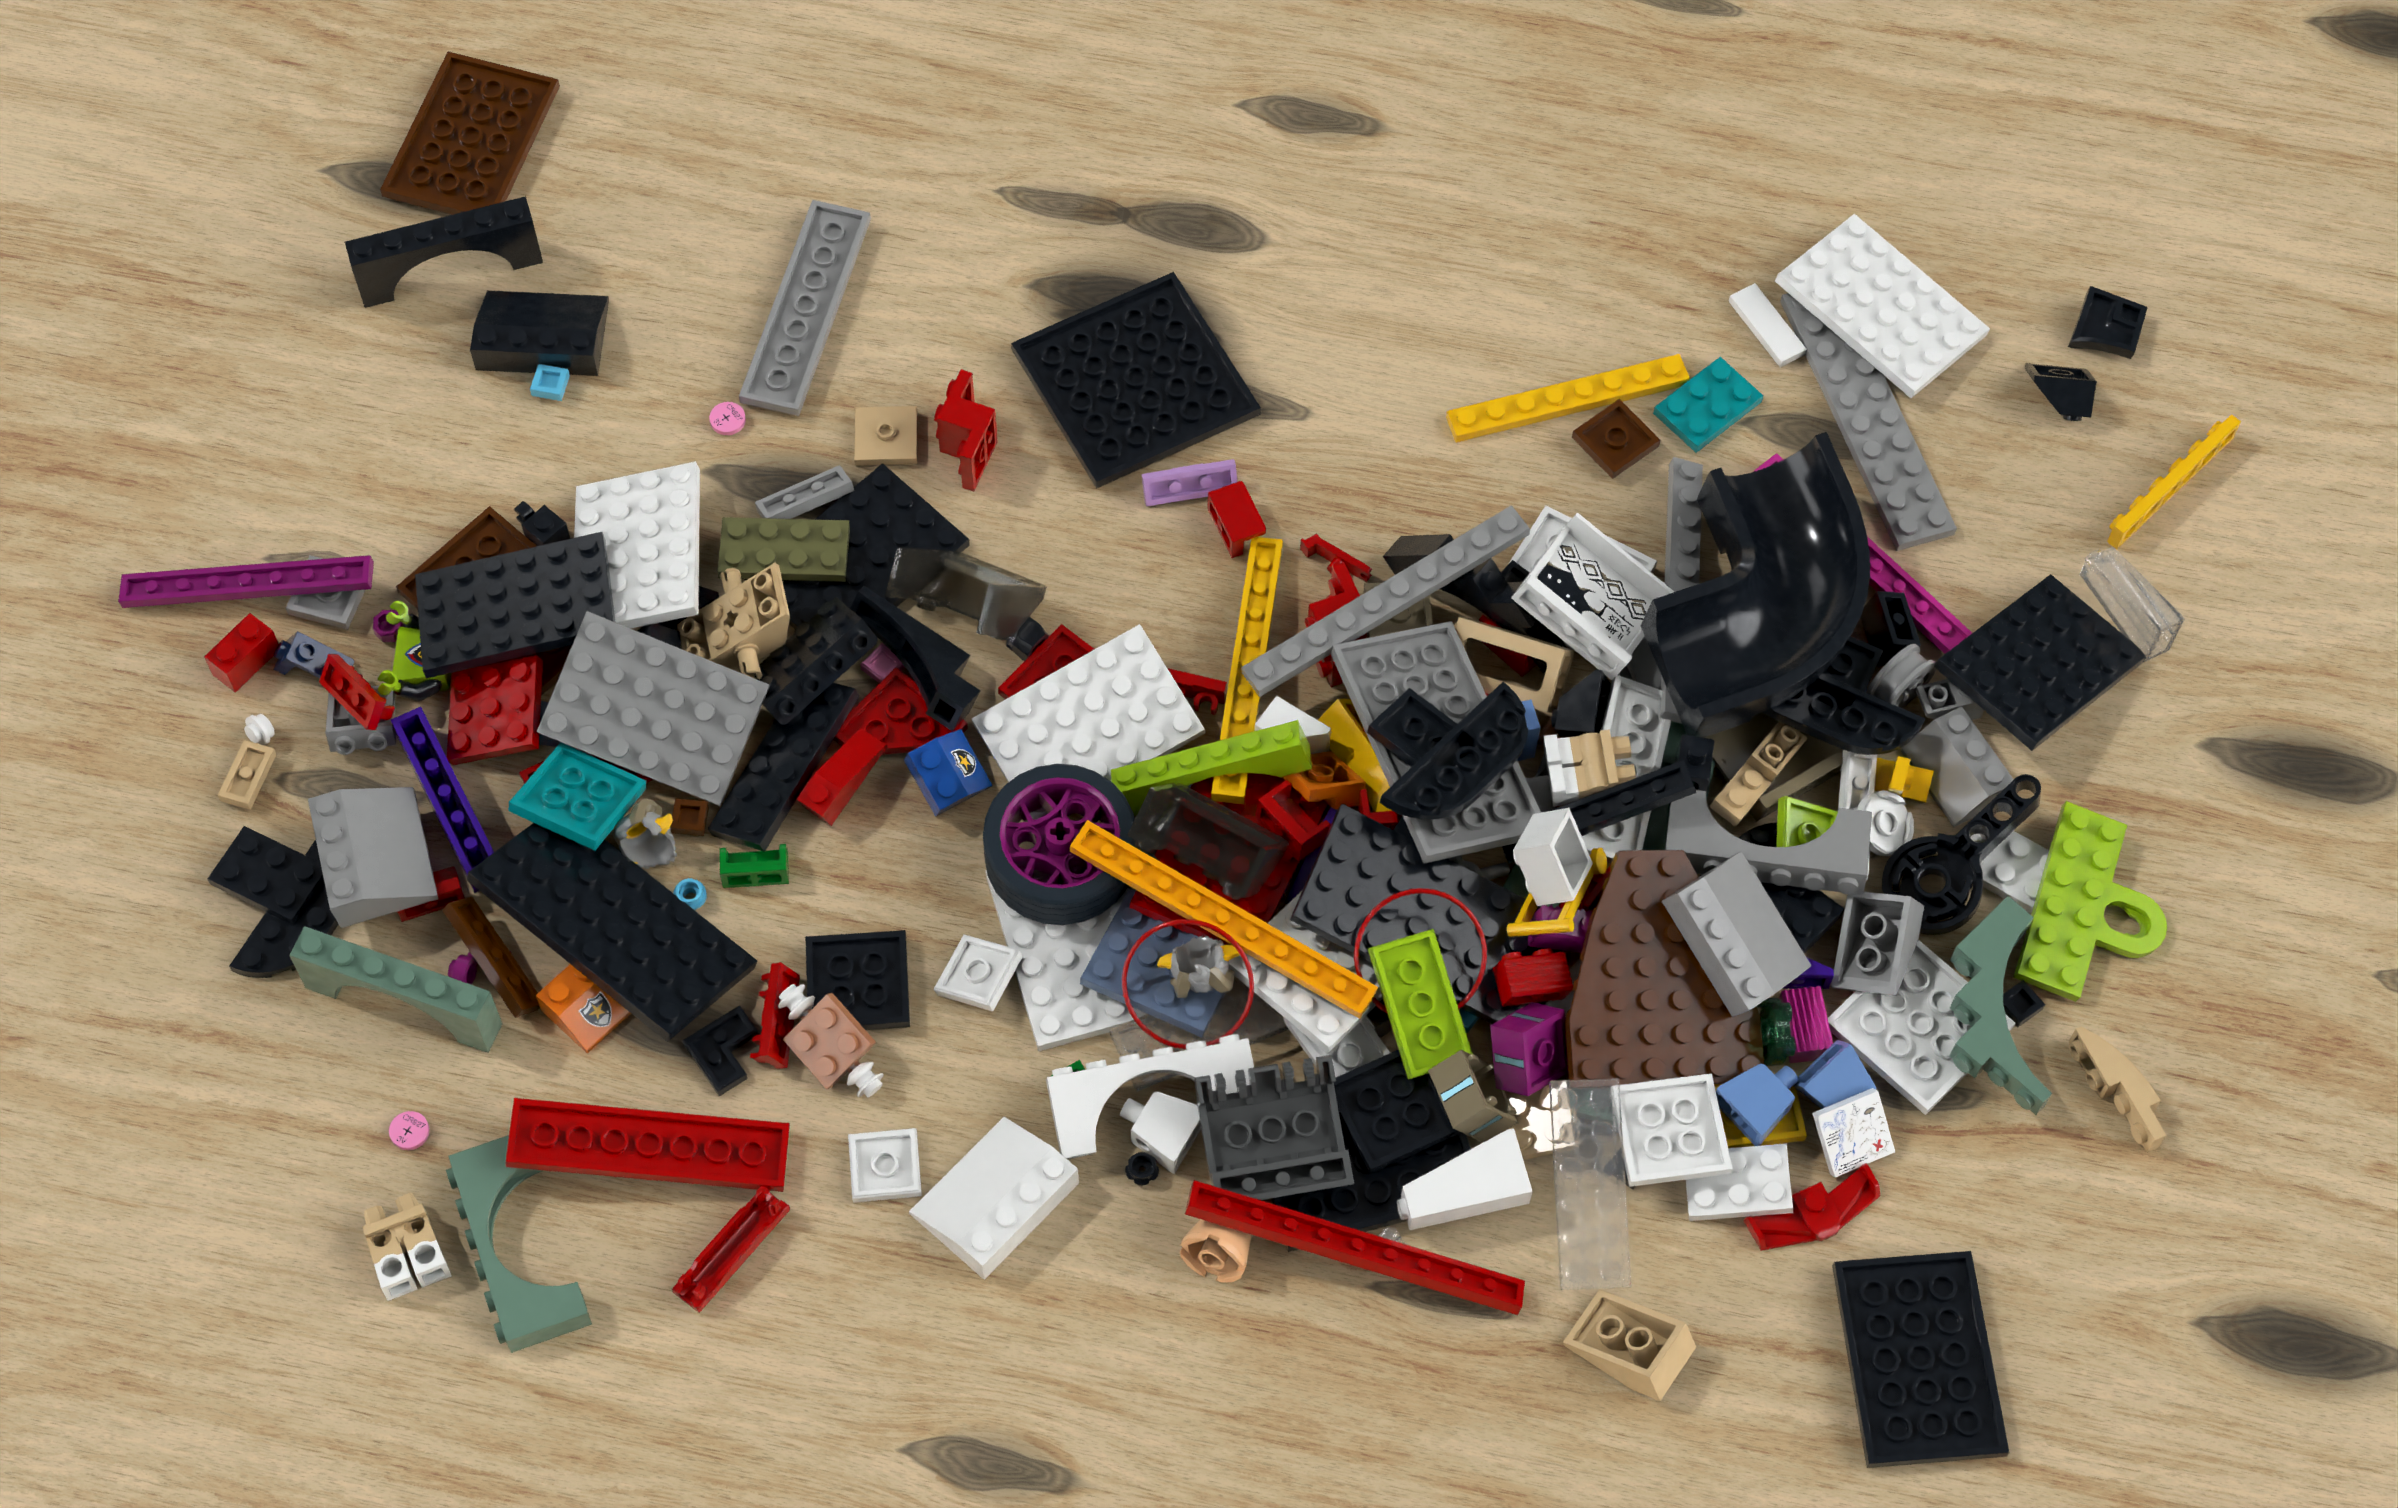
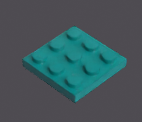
[508,742,646,850]

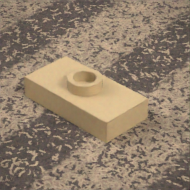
[218,740,277,810]

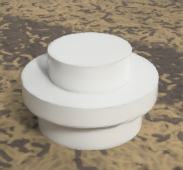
[244,714,275,745]

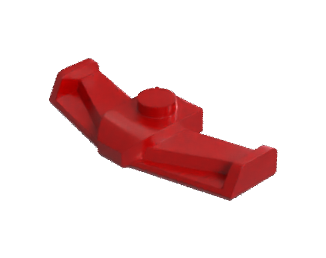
[1744,1163,1880,1251]

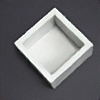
[1513,808,1593,906]

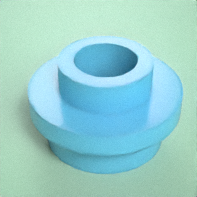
[673,878,707,910]

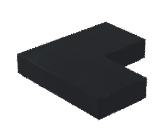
[682,1005,758,1096]

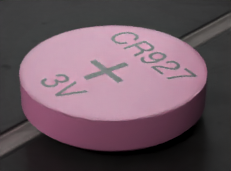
[709,402,746,435]
[389,1111,430,1150]

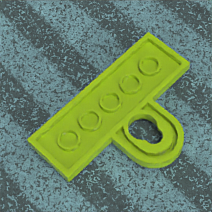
[2013,801,2167,1002]

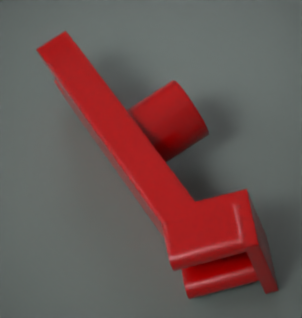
[1300,533,1372,582]

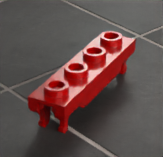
[672,1186,790,1313]

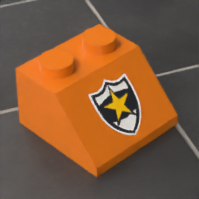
[536,964,631,1053]

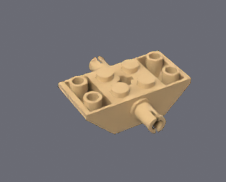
[677,563,790,680]

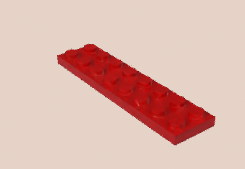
[505,1098,790,1192]

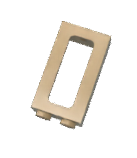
[1453,617,1575,713]

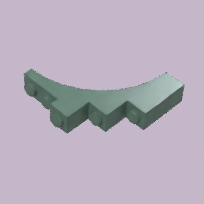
[1949,896,2052,1115]

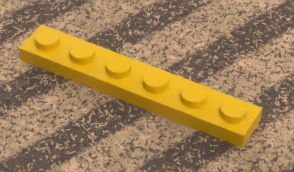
[2107,414,2241,549]

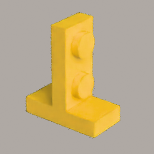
[1875,756,1934,803]

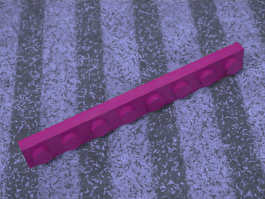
[118,555,374,608]

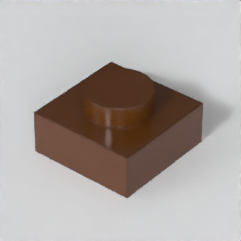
[670,798,709,836]

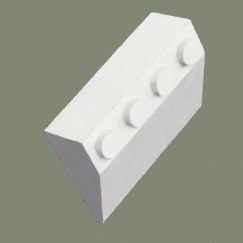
[909,1117,1079,1280]

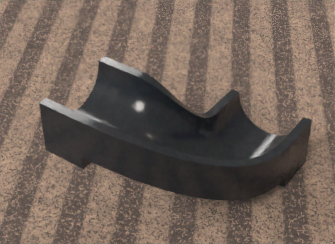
[1640,432,1870,738]

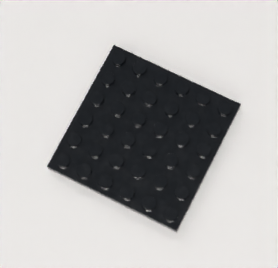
[1011,272,1261,489]

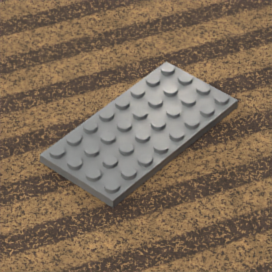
[1331,621,1541,863]

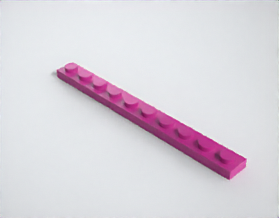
[1754,453,1972,654]

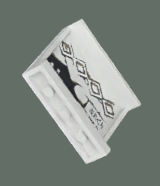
[1511,513,1674,680]

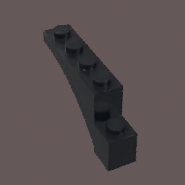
[850,586,981,731]

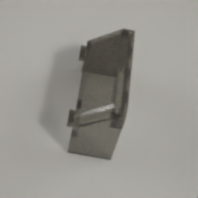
[885,547,1047,640]

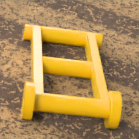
[1507,848,1607,937]

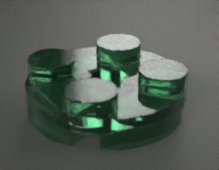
[1756,998,1796,1066]

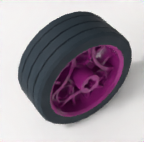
[983,764,1137,925]

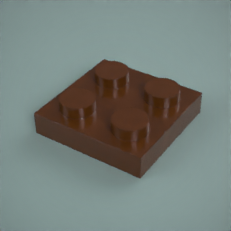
[1572,399,1661,479]

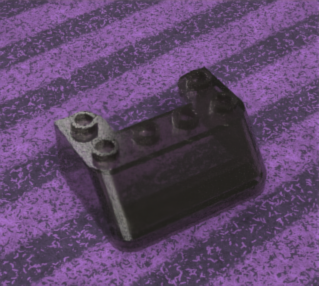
[1127,783,1289,900]

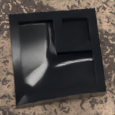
[2068,286,2148,359]

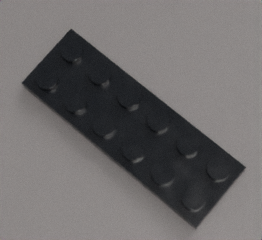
[708,682,860,852]

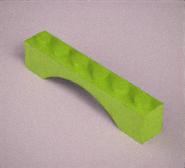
[1111,720,1312,816]

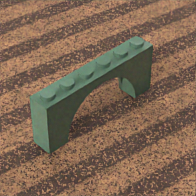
[289,926,503,1053]
[446,1135,592,1353]

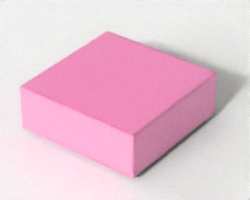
[860,643,905,683]

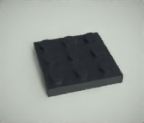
[805,930,910,1030]
[1334,1049,1462,1174]

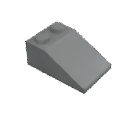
[1831,892,1924,996]

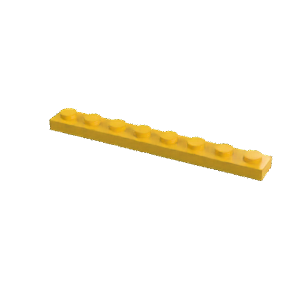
[1446,354,1690,443]

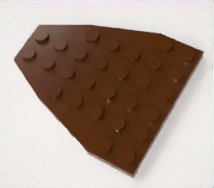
[1565,850,1764,1089]

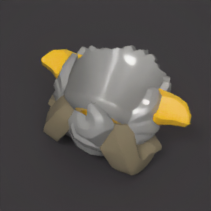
[612,799,677,869]
[1157,935,1240,998]

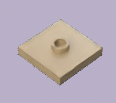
[854,406,917,466]

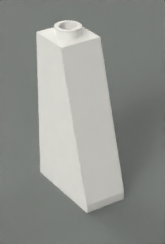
[1397,1128,1533,1230]

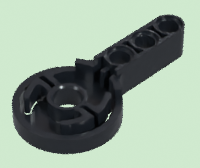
[1882,774,2041,935]

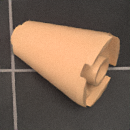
[1180,1219,1252,1283]

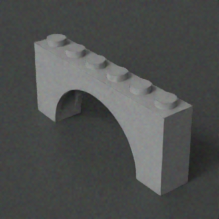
[1665,790,1872,895]

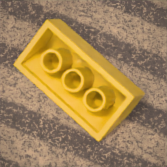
[1318,699,1402,822]

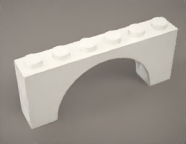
[1046,1034,1254,1159]

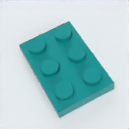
[1653,356,1764,453]

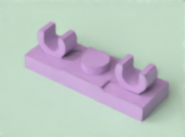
[1142,459,1237,507]

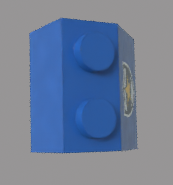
[904,729,993,817]

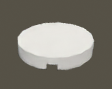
[1857,790,1914,856]

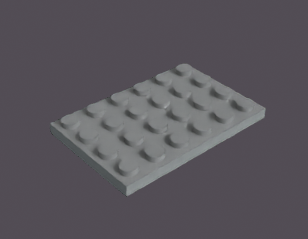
[537,611,770,806]

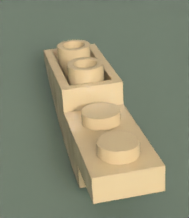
[1709,722,1808,827]
[2069,1026,2167,1153]

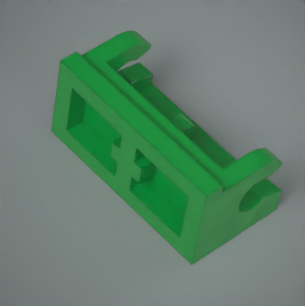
[720,844,789,888]

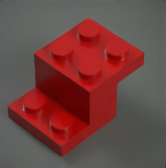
[934,369,998,492]
[1305,562,1367,688]

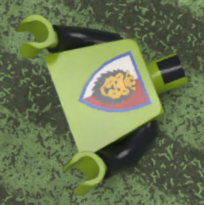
[377,601,467,701]

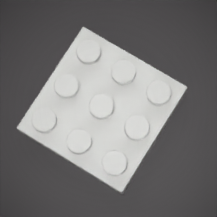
[1610,1073,1733,1187]

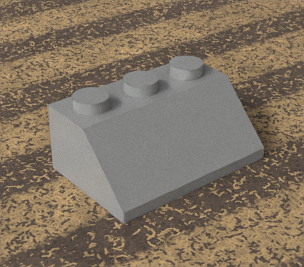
[1901,706,2014,827]

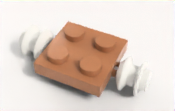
[778,984,884,1098]

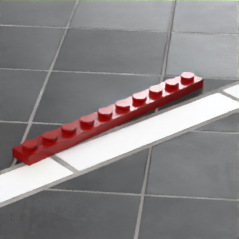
[1185,1180,1525,1315]

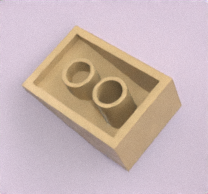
[1563,1289,1696,1401]

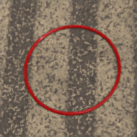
[1354,888,1487,1014]
[1122,919,1254,1049]

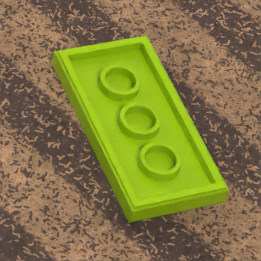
[1368,929,1473,1079]

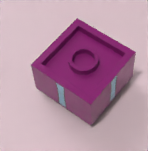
[1490,1002,1568,1096]

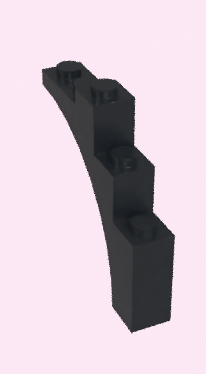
[1383,534,1567,675]

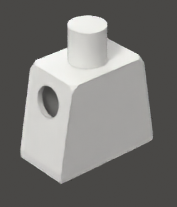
[1120,1092,1201,1174]

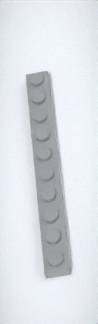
[1660,457,1703,724]
[1241,505,1530,697]

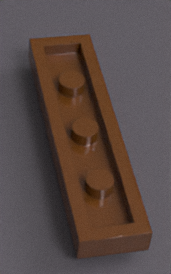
[442,896,540,1018]

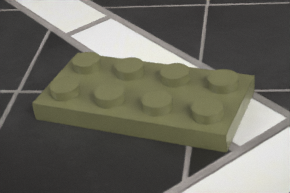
[717,517,850,582]

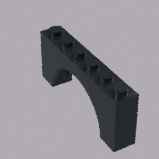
[345,196,543,308]

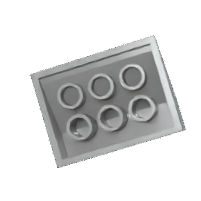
[308,787,439,928]
[1662,851,1811,1017]

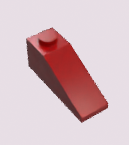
[797,728,888,826]

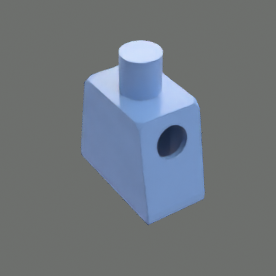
[1793,1040,1876,1109]
[1716,1064,1799,1146]

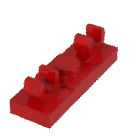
[319,654,395,730]
[1167,668,1227,715]
[750,962,800,1069]

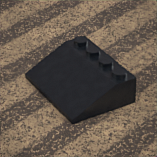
[470,290,609,376]

